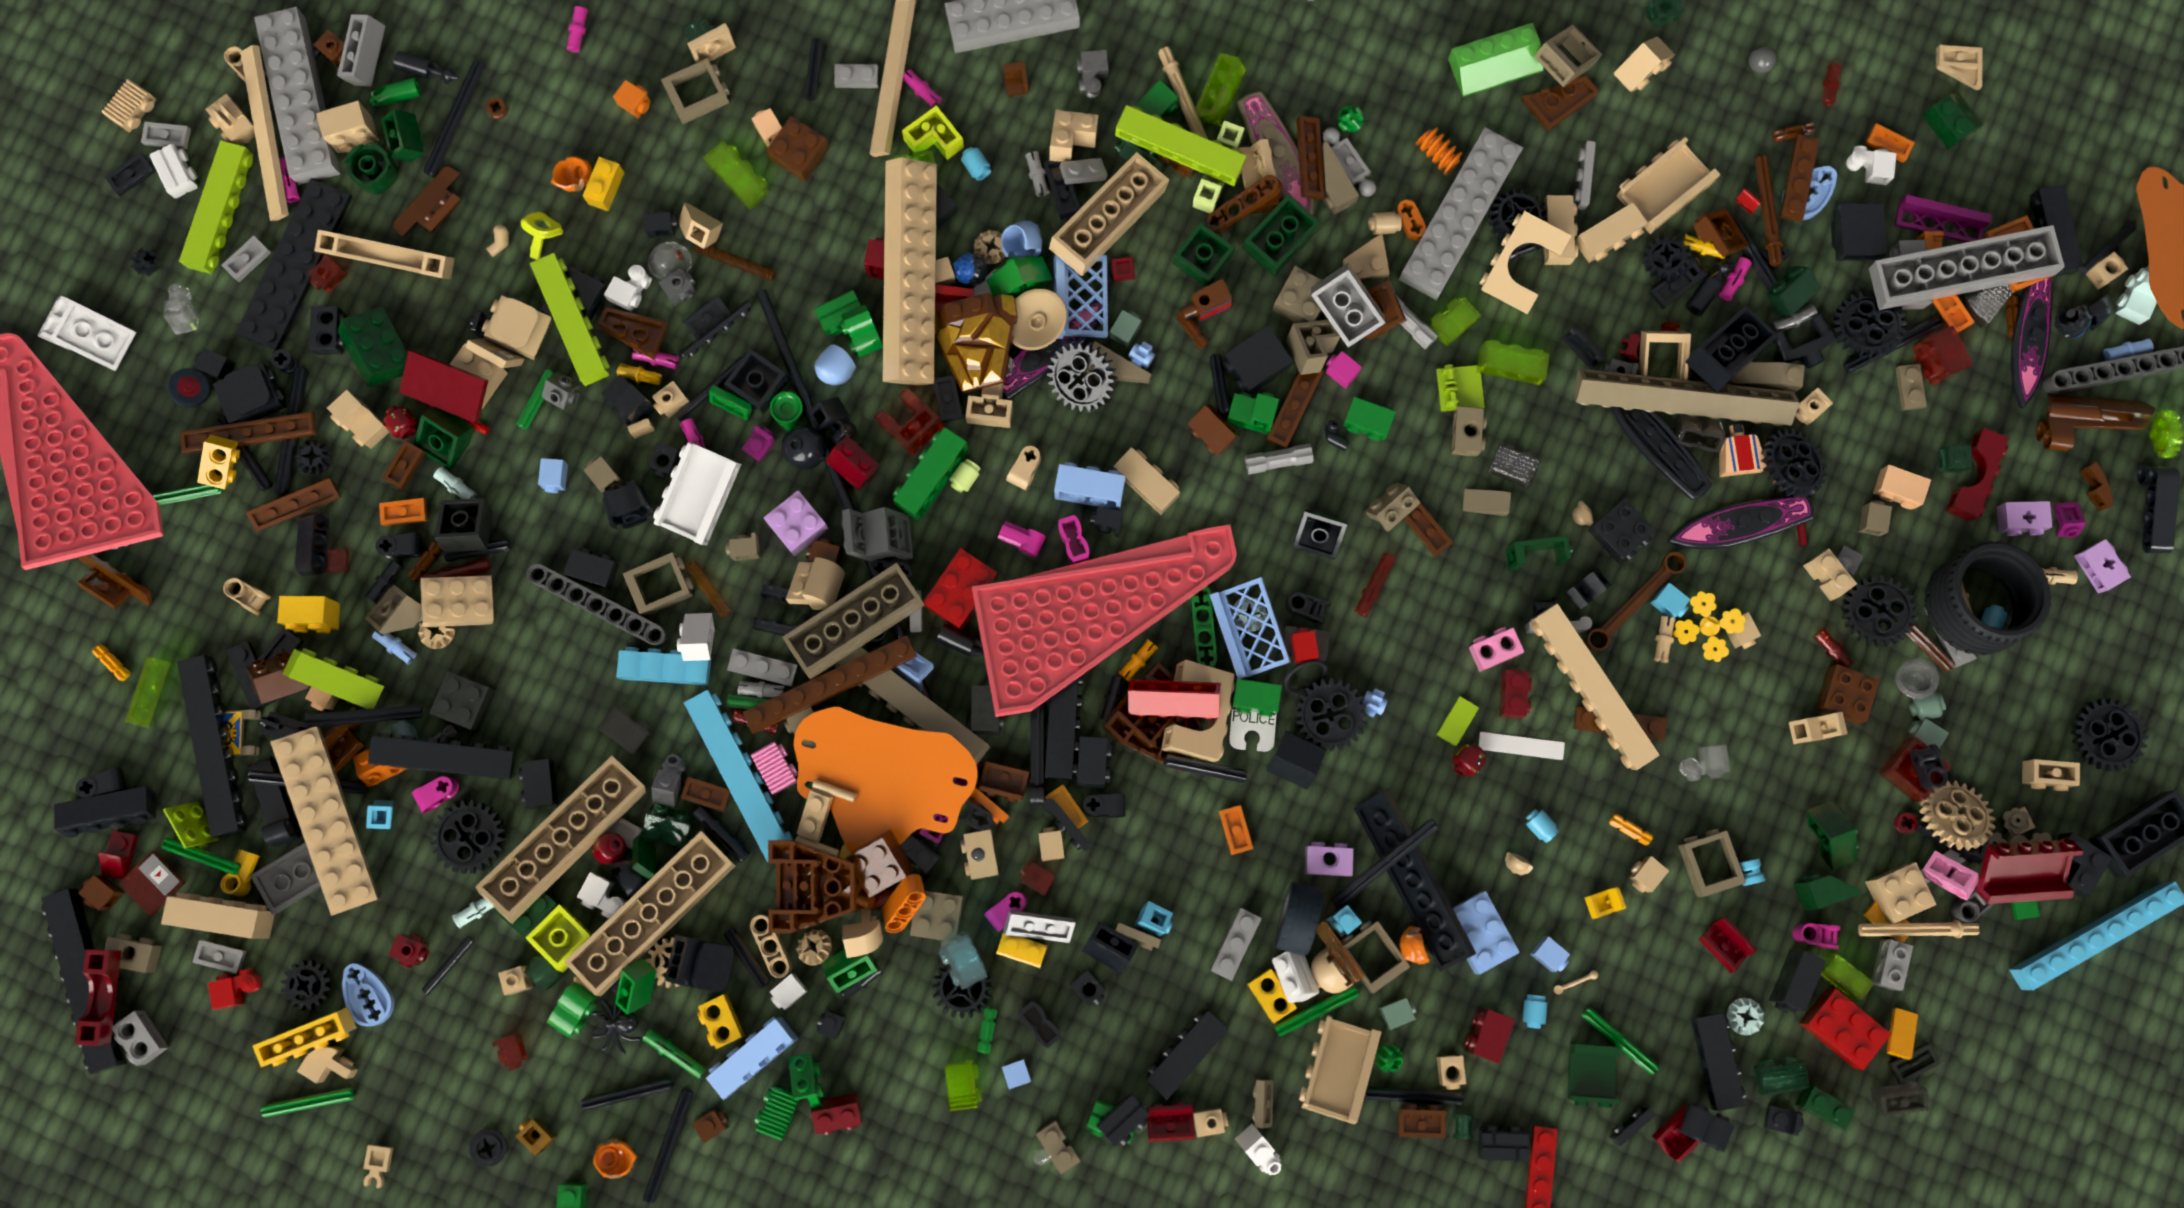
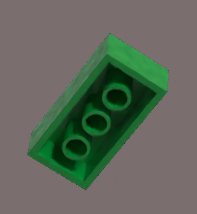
[893,427,969,523]

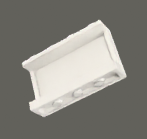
[653,442,742,545]

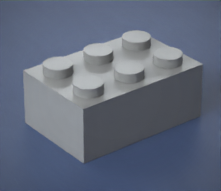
[1311,263,1385,347]

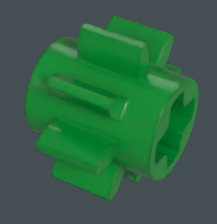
[1337,105,1364,132]
[1374,1043,1403,1073]

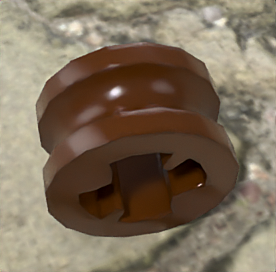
[486,97,508,120]

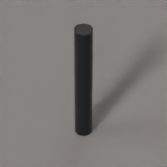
[421,936,475,995]

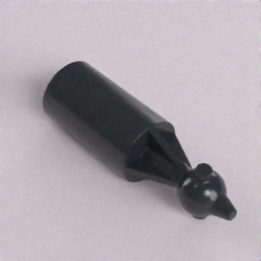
[393,51,459,84]
[1685,258,1732,316]
[936,624,984,656]

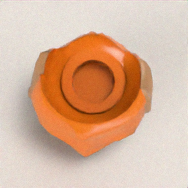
[551,156,592,192]
[1399,926,1431,965]
[593,1138,637,1179]

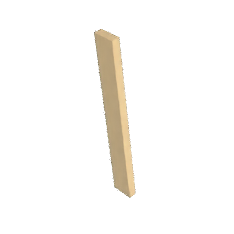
[870,0,916,157]
[241,45,289,221]

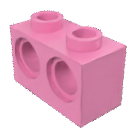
[1469,627,1524,672]
[1923,851,1979,901]

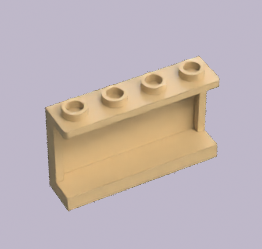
[1616,137,1721,234]
[1299,1016,1381,1125]

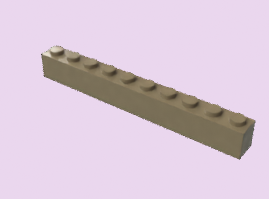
[1572,369,1800,426]

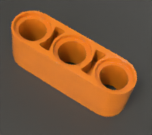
[881,874,926,933]

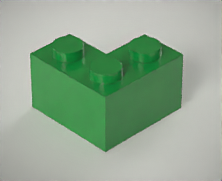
[986,255,1053,298]
[1227,392,1279,434]

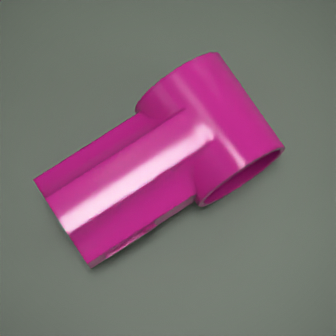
[998,521,1046,557]

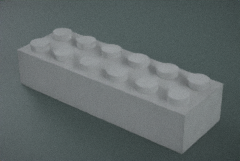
[945,0,1080,53]

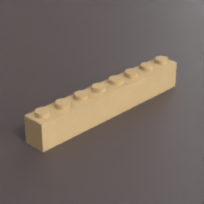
[1531,604,1659,770]

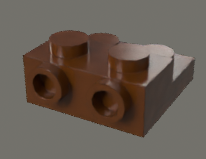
[1693,209,1749,257]
[1364,280,1407,341]

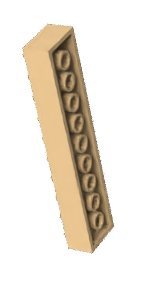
[883,157,937,386]

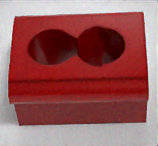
[1735,188,1762,214]

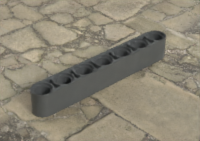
[2043,346,2184,394]
[527,564,669,648]

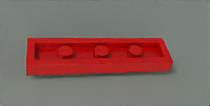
[1525,1125,1558,1208]

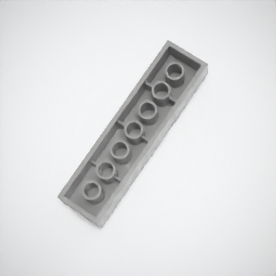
[254,7,341,185]
[1399,128,1523,301]
[1869,225,2065,310]

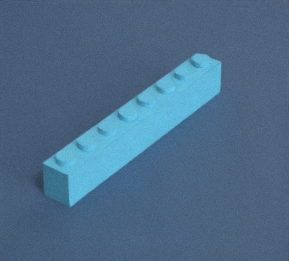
[684,690,794,862]
[2009,881,2184,990]

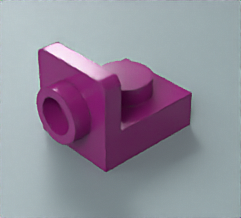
[741,425,775,463]
[2053,502,2086,538]

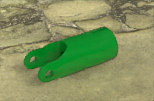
[370,77,421,106]

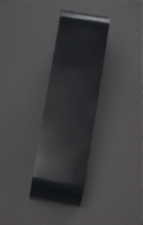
[2137,465,2180,553]
[249,756,301,847]

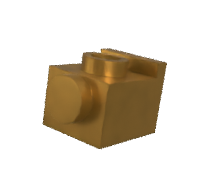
[515,1118,557,1156]

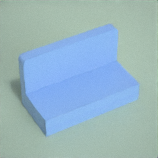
[891,652,934,692]

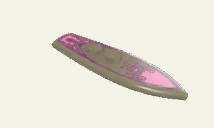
[1237,91,1314,215]

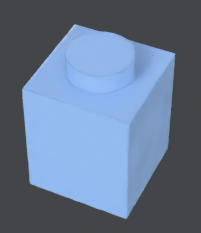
[538,458,568,493]
[1530,936,1570,972]

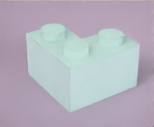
[2115,266,2157,325]

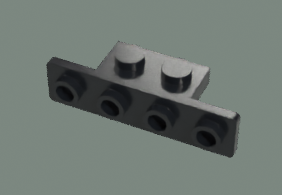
[679,295,753,358]

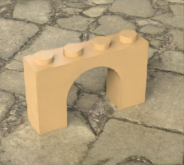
[1479,211,1572,314]
[1161,660,1235,763]

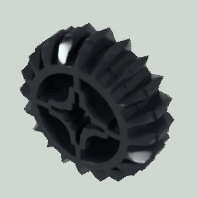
[1488,188,1547,245]
[932,956,994,1019]

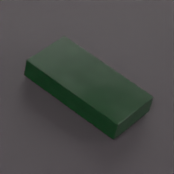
[632,835,656,880]

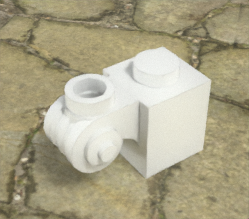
[1846,146,1896,185]
[604,265,652,312]
[577,872,626,918]
[1235,1124,1282,1176]

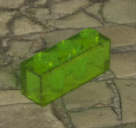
[1195,53,1246,127]
[703,141,769,210]
[1476,340,1550,385]
[125,656,172,729]

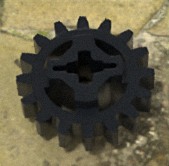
[1643,235,1692,282]
[281,960,334,1010]

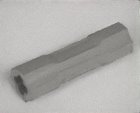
[1396,295,1439,350]
[1245,443,1314,475]

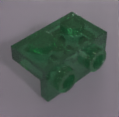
[642,804,695,848]

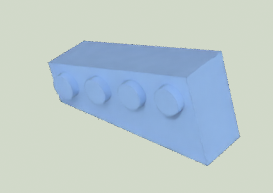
[706,1017,799,1100]

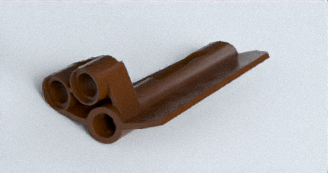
[2036,394,2156,451]

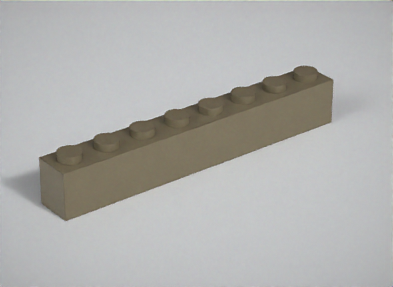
[834,647,990,765]

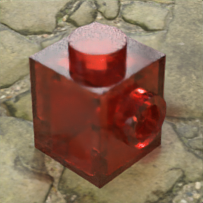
[1019,862,1056,896]

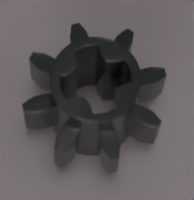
[130,248,160,277]

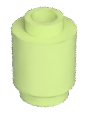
[949,459,981,493]

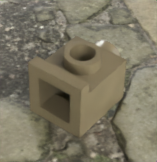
[726,533,760,561]

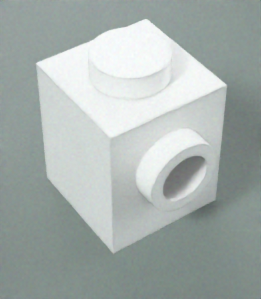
[770,973,808,1010]

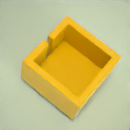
[277,596,340,634]

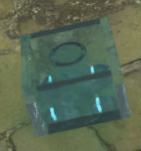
[939,930,988,990]

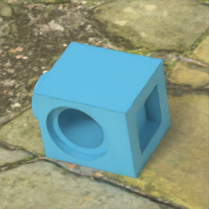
[1650,583,1691,619]

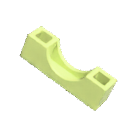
[1192,121,1244,213]

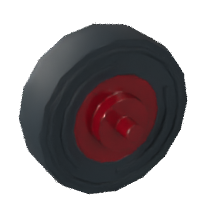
[167,368,210,408]

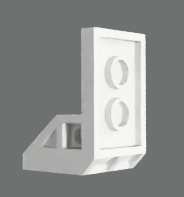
[37,296,136,371]

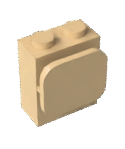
[482,295,552,360]

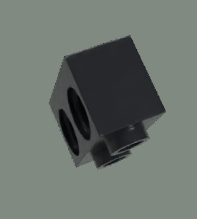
[309,306,347,355]

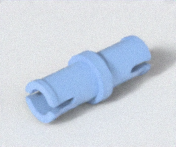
[2103,339,2154,361]
[372,630,417,665]

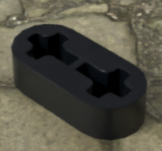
[868,560,912,579]

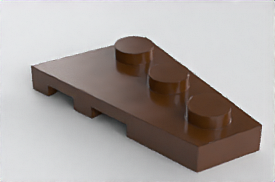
[1521,76,1599,132]
[598,307,669,360]

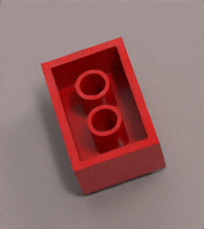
[923,548,998,631]
[1799,988,1891,1070]

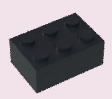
[1077,736,1112,789]

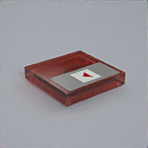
[119,851,186,916]

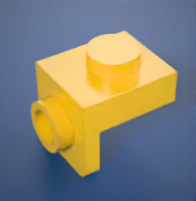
[1584,887,1626,919]

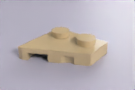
[1936,45,1982,90]
[1342,234,1390,281]

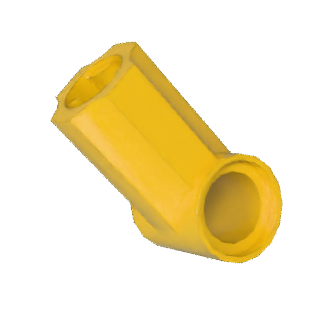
[220,849,260,897]

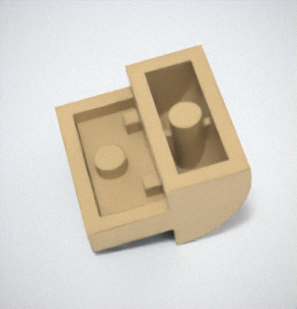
[786,557,845,610]

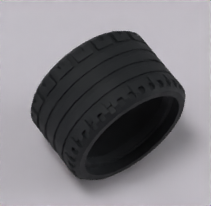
[1925,541,2052,656]

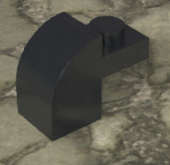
[1565,568,1612,610]

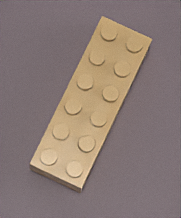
[1049,152,1169,276]

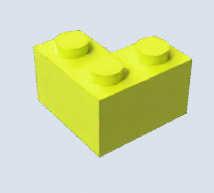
[902,105,964,160]

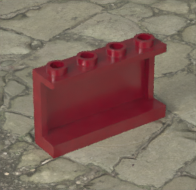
[1976,838,2084,904]

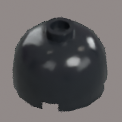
[781,425,827,470]
[610,857,649,902]

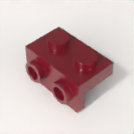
[1698,916,1757,973]
[1147,1102,1195,1142]
[1652,1104,1700,1163]

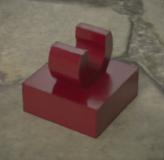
[1618,334,1641,363]

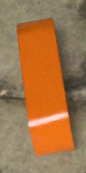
[1396,200,1426,241]

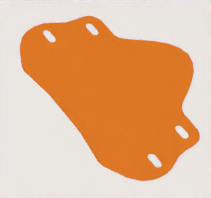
[2136,167,2184,329]
[794,707,977,852]

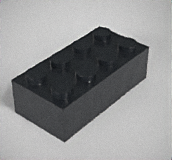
[1685,306,1778,392]
[2089,790,2184,877]

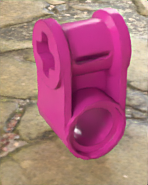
[412,776,460,813]
[984,891,1027,932]
[1792,923,1841,950]

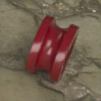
[1893,813,1918,833]

